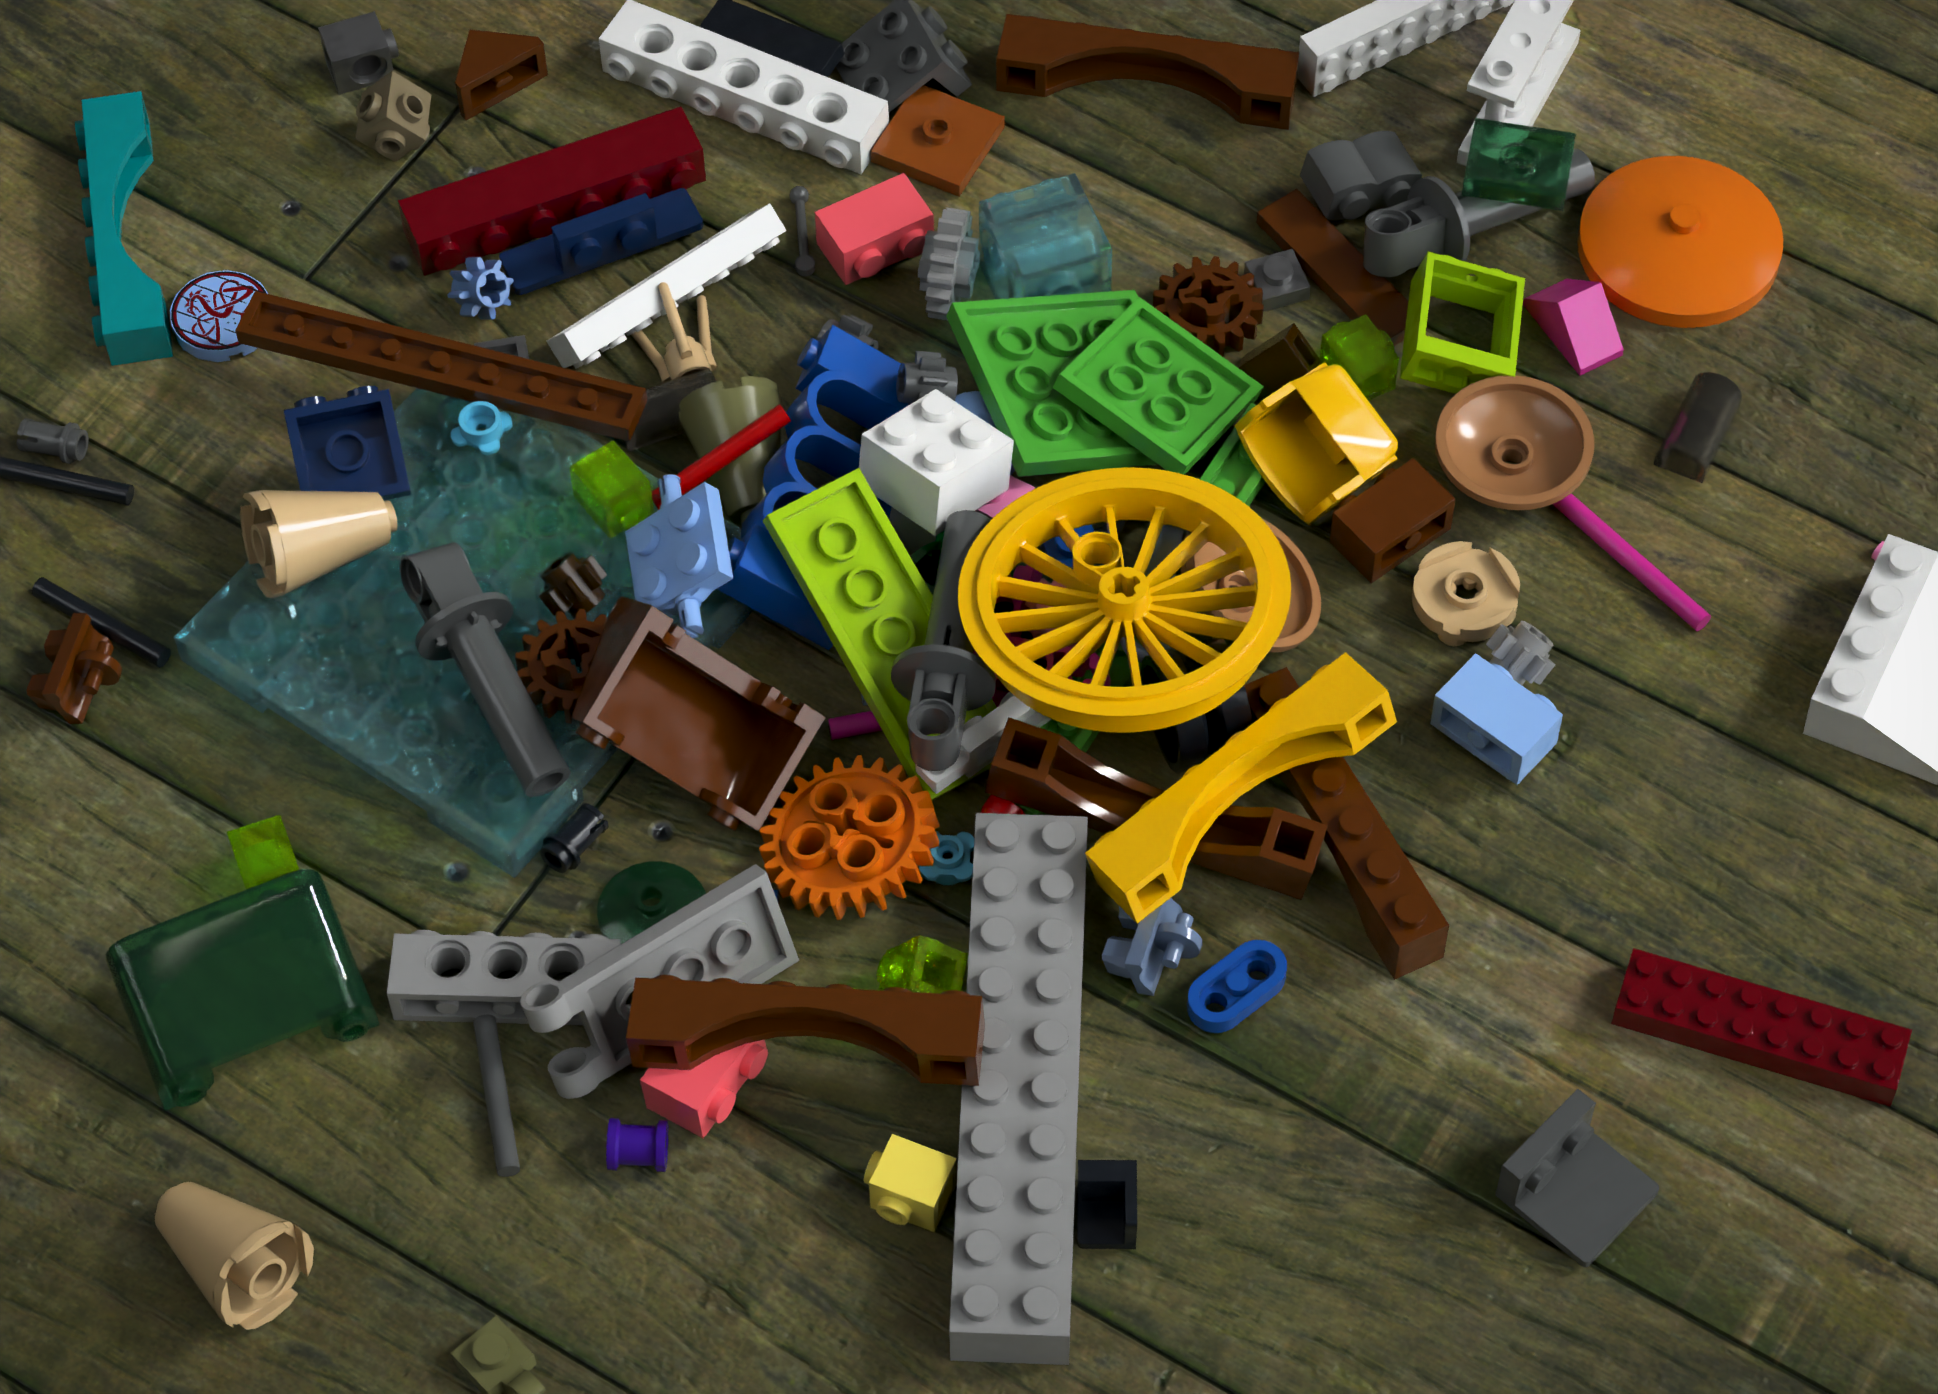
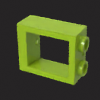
[1399,251,1525,394]

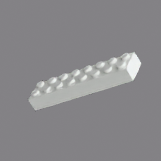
[1297,0,1515,97]
[546,203,787,369]

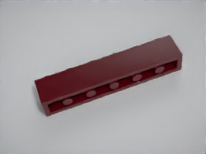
[398,106,706,276]

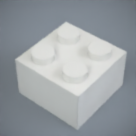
[859,389,1014,536]

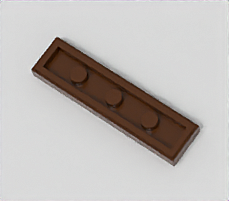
[1256,189,1409,353]

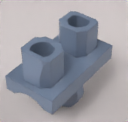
[1102,898,1203,996]

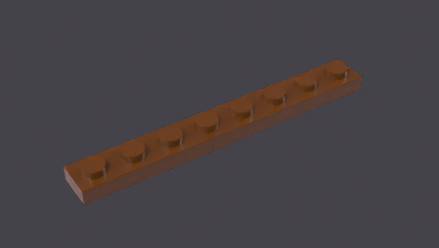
[235,291,648,442]

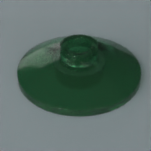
[597,861,706,944]

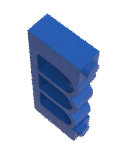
[717,325,908,650]

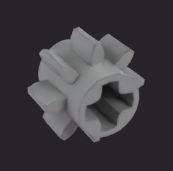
[1486,621,1556,685]

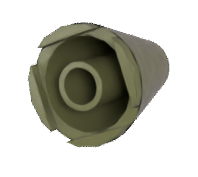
[678,376,782,525]

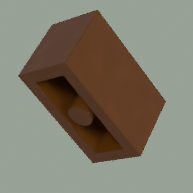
[1330,458,1456,584]

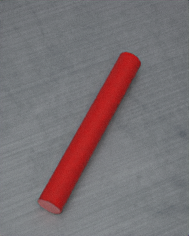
[648,404,791,510]

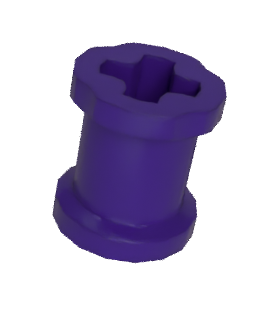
[606,1118,669,1172]

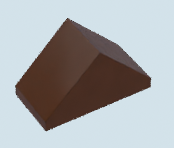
[455,29,548,120]

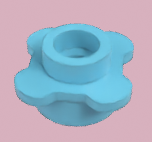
[451,401,512,455]
[919,831,975,885]

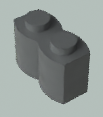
[1300,131,1422,220]

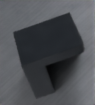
[1077,1160,1137,1249]

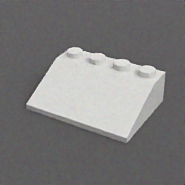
[1803,534,1938,785]

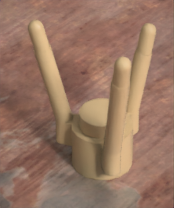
[631,282,717,390]

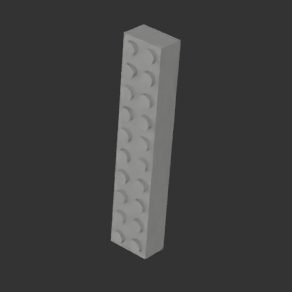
[949,813,1088,1365]

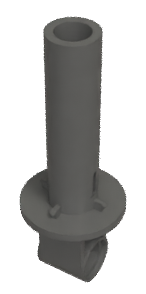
[1363,149,1595,277]
[891,510,996,771]
[399,542,571,797]

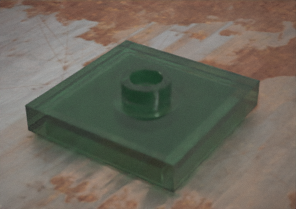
[1461,118,1576,211]

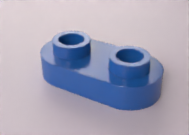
[1187,940,1287,1033]

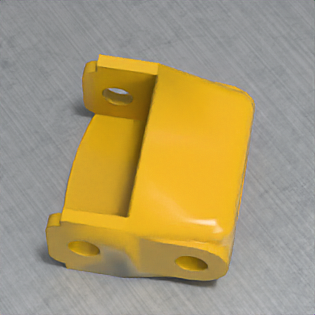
[1234,362,1398,526]

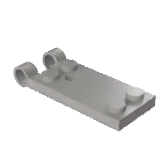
[520,864,799,1099]

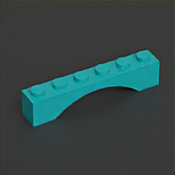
[75,91,173,366]

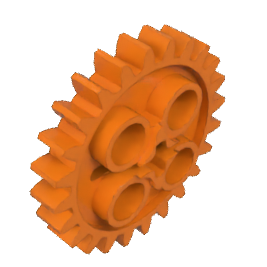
[759,755,940,920]

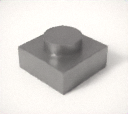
[1244,249,1310,312]

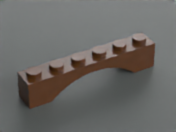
[996,14,1300,130]
[1244,667,1449,980]
[985,717,1328,900]
[626,975,985,1086]

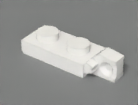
[916,692,1051,794]

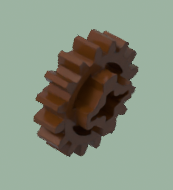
[1153,256,1264,357]
[515,609,607,723]

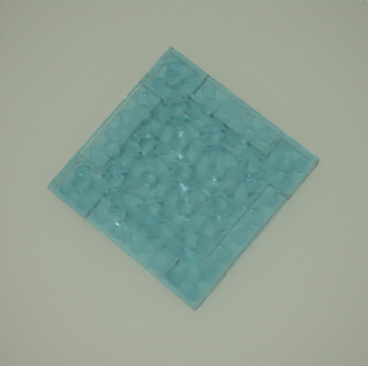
[174,388,754,878]

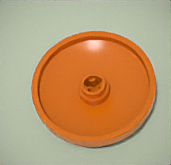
[1577,156,1783,328]

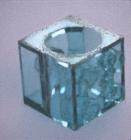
[979,173,1112,299]

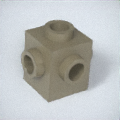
[356,71,432,162]

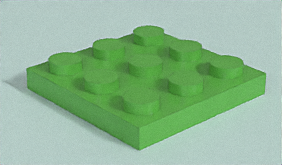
[1053,297,1264,475]

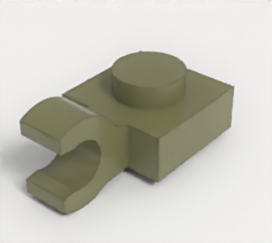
[450,1315,546,1394]

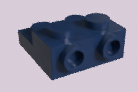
[284,386,411,501]

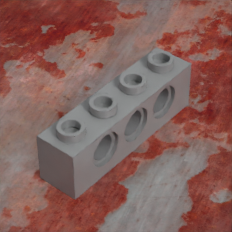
[387,930,621,1025]

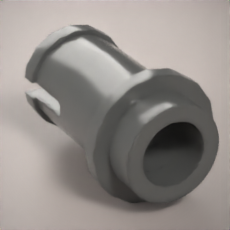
[17,418,89,464]

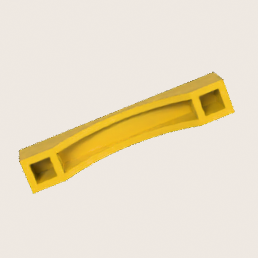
[1085,652,1397,924]

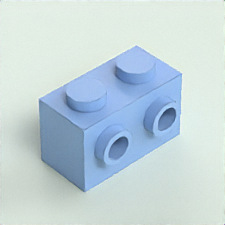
[1430,653,1563,785]

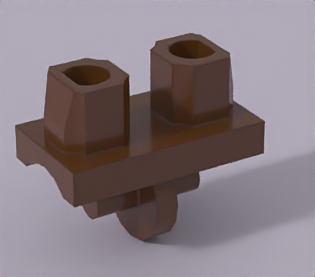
[26,613,122,724]

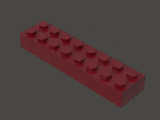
[1611,948,1912,1107]

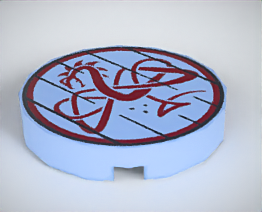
[170,270,268,362]

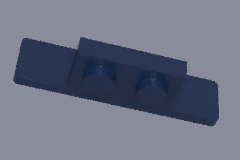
[499,188,703,295]

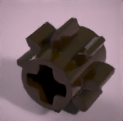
[538,551,607,619]

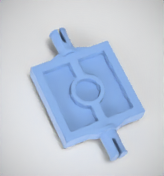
[625,474,733,638]

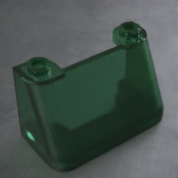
[105,869,380,1111]

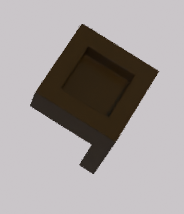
[1237,323,1323,403]

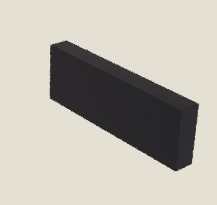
[699,0,845,77]

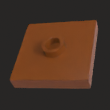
[871,85,1005,197]

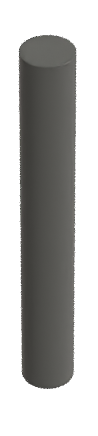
[473,1015,520,1177]

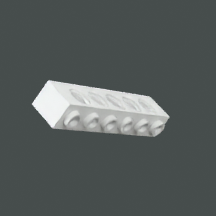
[599,0,889,175]

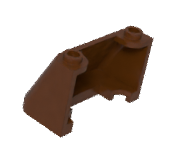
[571,596,826,831]

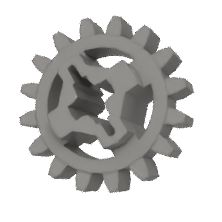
[918,207,981,321]

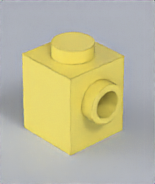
[863,1134,957,1232]

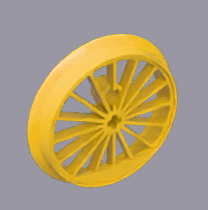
[958,467,1291,733]

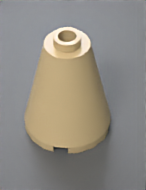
[240,490,397,598]
[155,1182,314,1330]

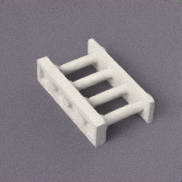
[1457,0,1581,177]

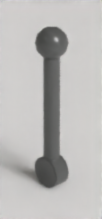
[789,186,815,277]

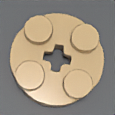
[1412,541,1520,646]

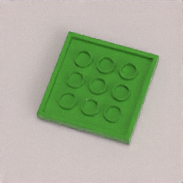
[946,290,1208,477]

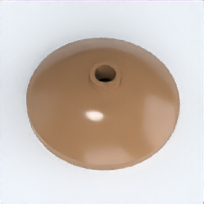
[1435,376,1594,510]
[1180,519,1321,653]

